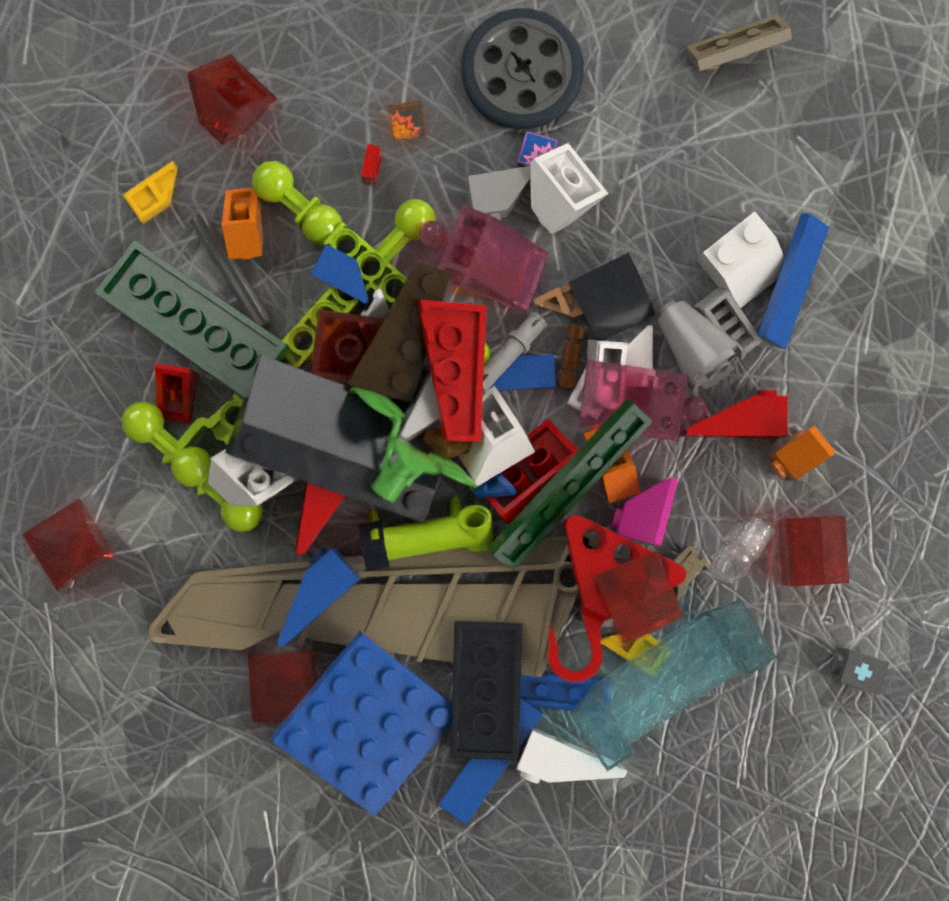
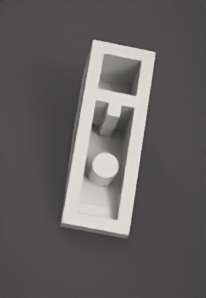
[516,728,627,784]

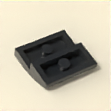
[568,252,656,341]

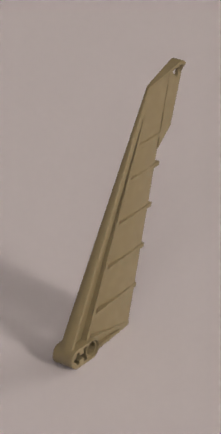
[148,532,598,677]

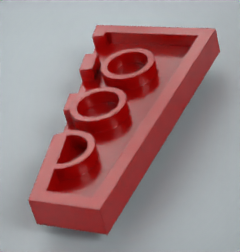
[417,299,487,443]

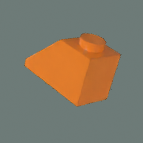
[222,188,263,260]
[768,426,836,481]
[584,428,641,504]

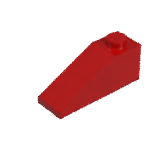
[682,390,788,439]

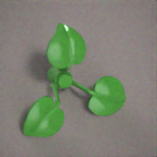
[349,387,477,502]

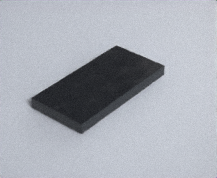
[451,620,523,760]

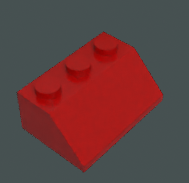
[485,419,579,526]

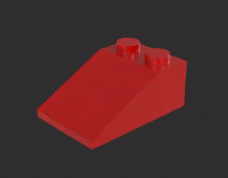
[295,482,345,555]

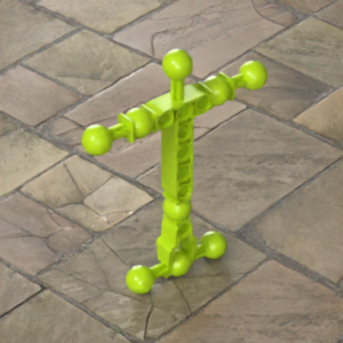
[121,161,491,533]

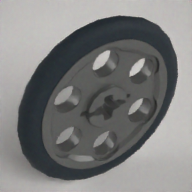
[461,8,584,129]

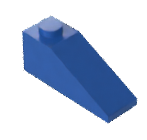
[277,548,362,648]

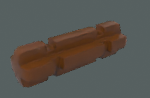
[558,325,585,390]

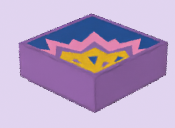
[517,131,558,167]

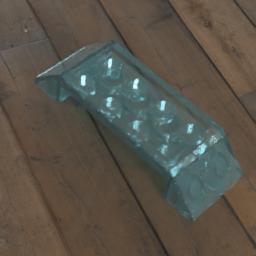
[570,600,777,772]

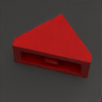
[155,363,199,424]

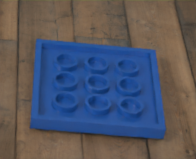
[271,631,452,816]

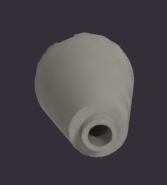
[658,300,747,394]

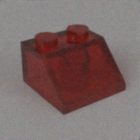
[778,516,849,586]
[248,649,317,723]

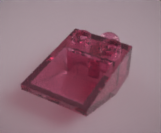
[419,205,548,313]
[578,360,708,441]

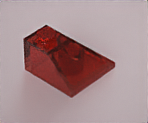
[187,54,277,145]
[310,309,383,382]
[22,498,115,591]
[592,550,683,644]

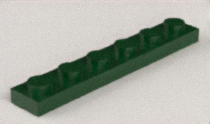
[487,397,653,571]

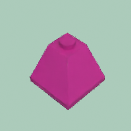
[610,477,678,546]

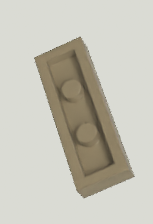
[686,15,792,72]

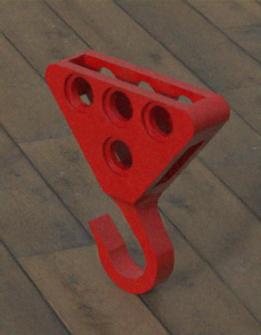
[547,516,686,682]

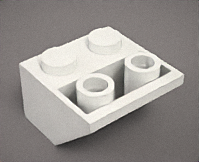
[450,386,535,486]
[208,449,298,506]

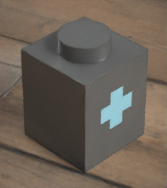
[831,648,889,695]

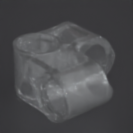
[710,516,775,584]

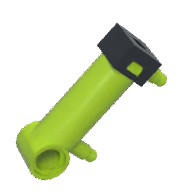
[359,497,494,571]

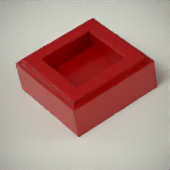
[361,144,382,186]

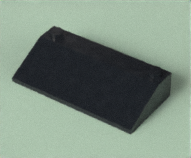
[225,355,445,523]

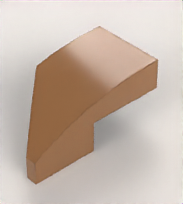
[533,284,583,318]

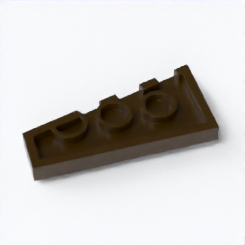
[345,262,451,403]

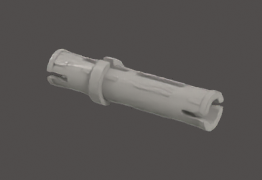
[483,313,547,395]

